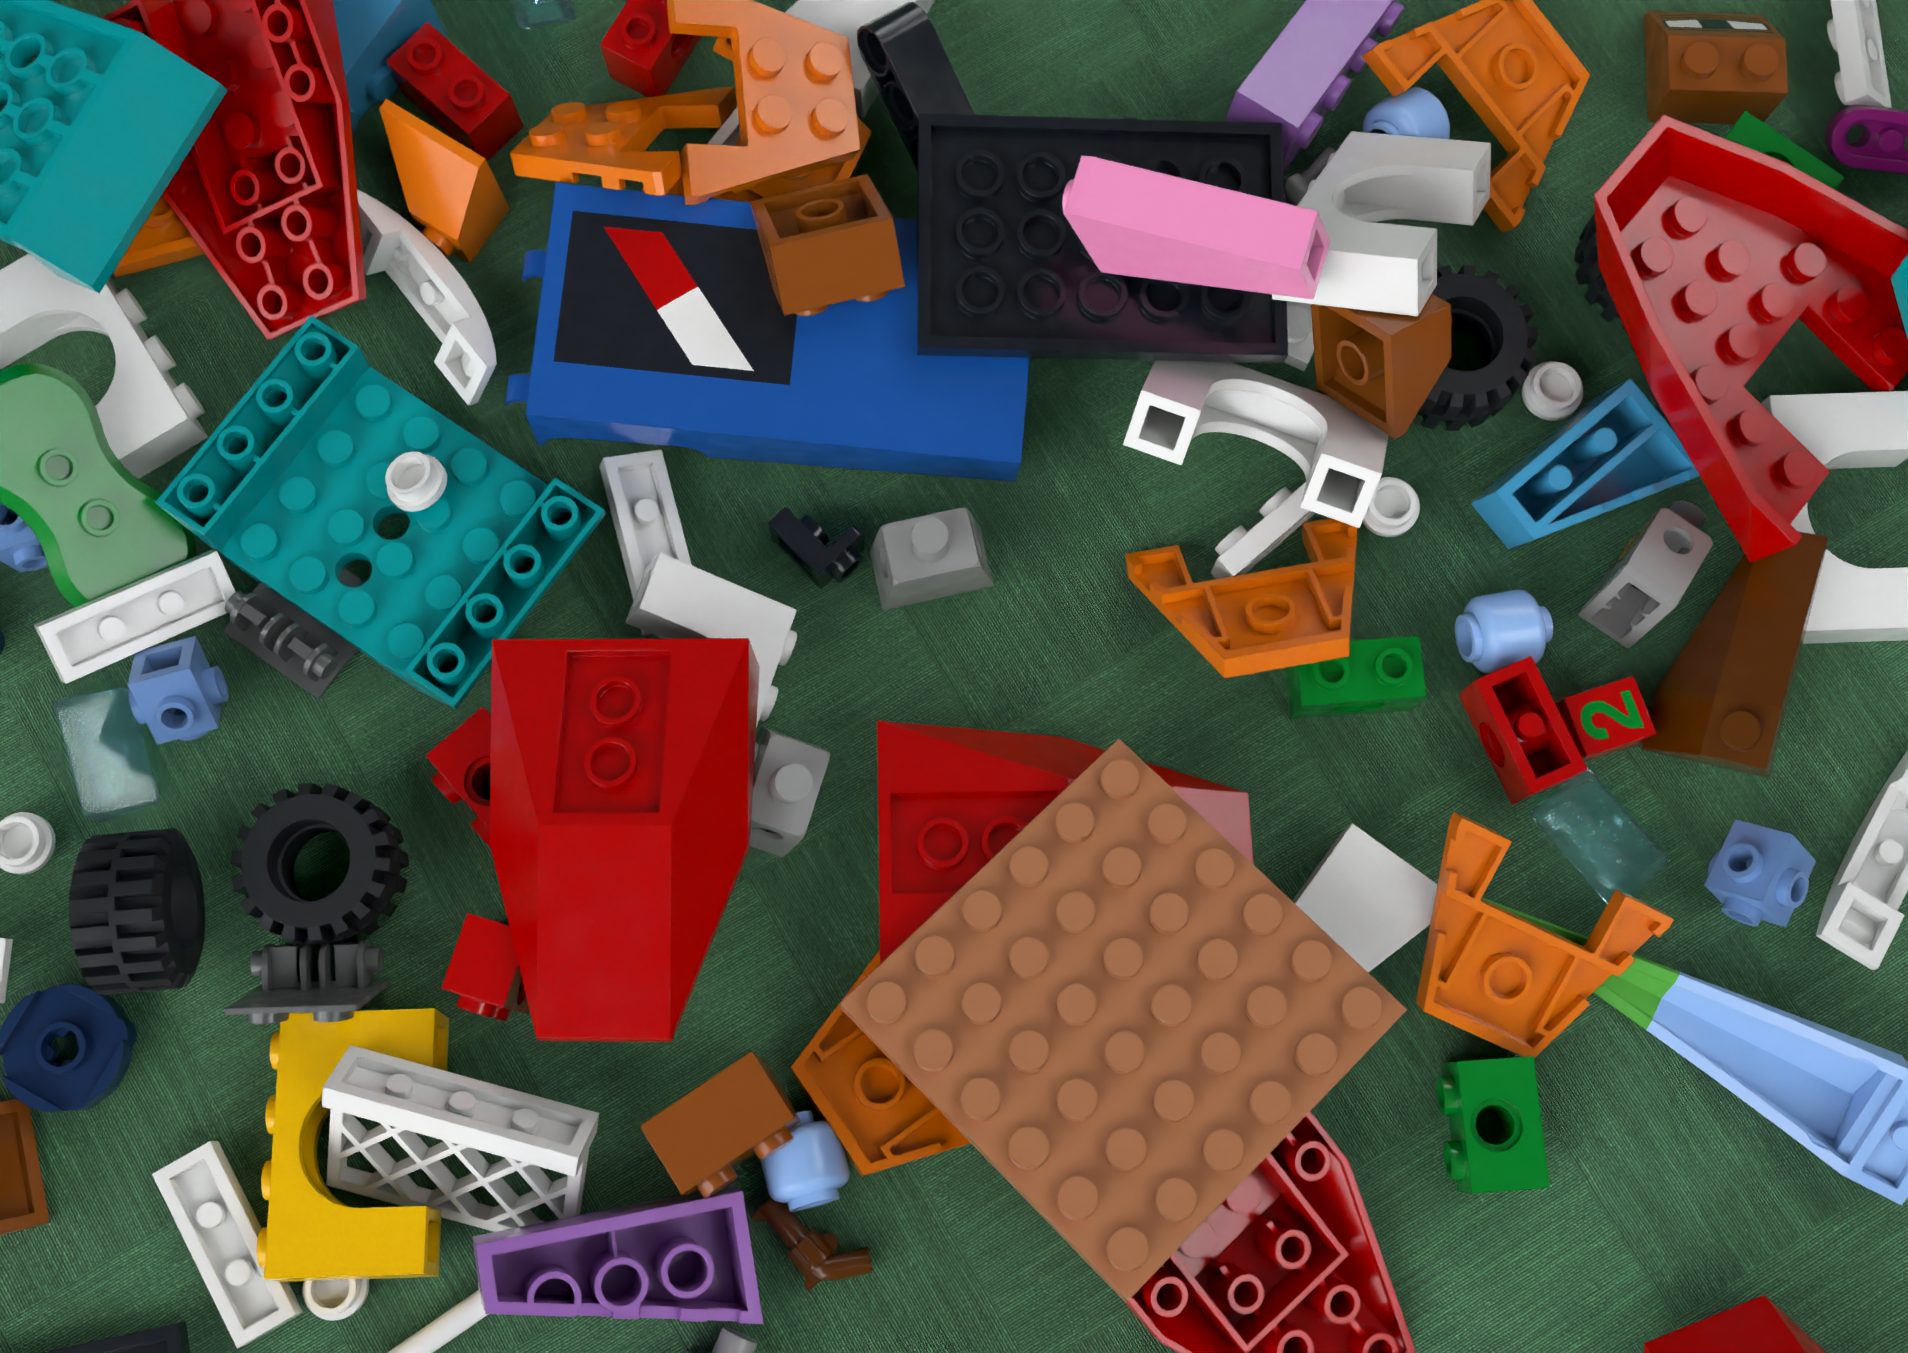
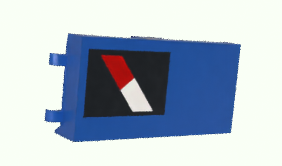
[505,182,1030,482]

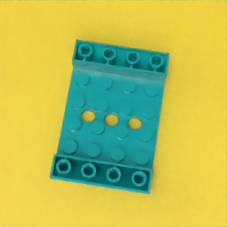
[0,0,228,293]
[155,315,606,709]

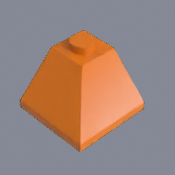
[379,99,510,264]

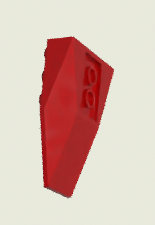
[102,0,367,340]
[490,638,760,1042]
[877,720,1253,964]
[1124,1111,1416,1353]

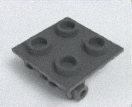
[222,567,365,700]
[225,941,390,1024]

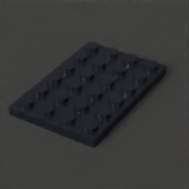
[917,113,1288,363]

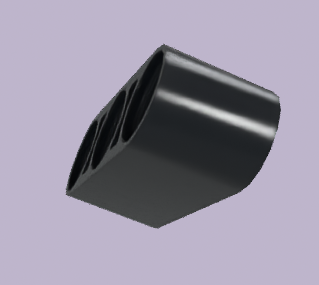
[857,2,975,171]

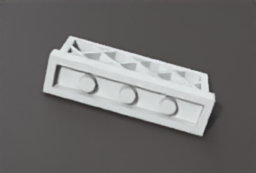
[322,1045,599,1232]

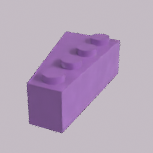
[1224,0,1405,174]
[472,1185,763,1324]

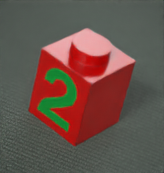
[1556,676,1657,762]

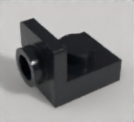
[768,507,864,589]

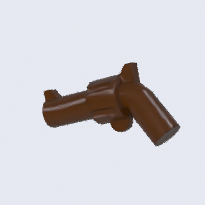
[751,1198,872,1292]

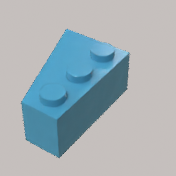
[333,0,447,132]
[1470,378,1700,549]

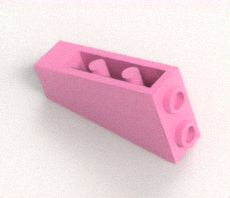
[1062,155,1330,300]

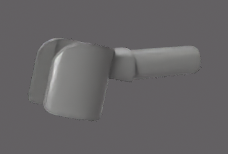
[1284,147,1336,206]

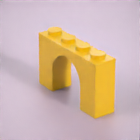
[257,1008,449,1282]

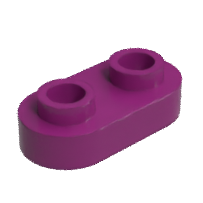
[1825,105,1908,174]

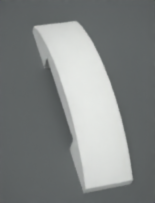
[357,189,497,406]
[1816,750,1908,970]

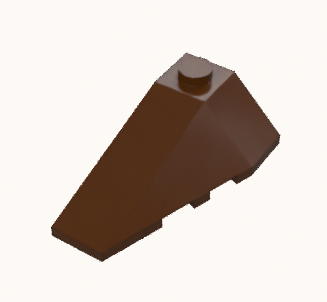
[1642,531,1829,778]

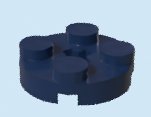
[0,984,137,1112]

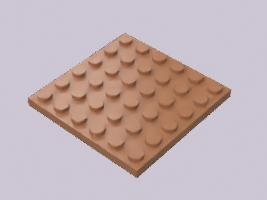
[840,739,1408,1303]

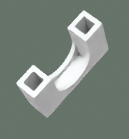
[1272,131,1491,316]
[0,254,208,479]
[1123,360,1389,528]
[1761,391,1908,644]
[625,552,797,762]

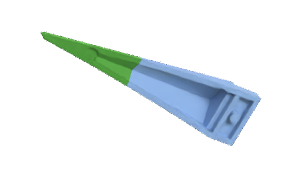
[1482,897,1908,1205]

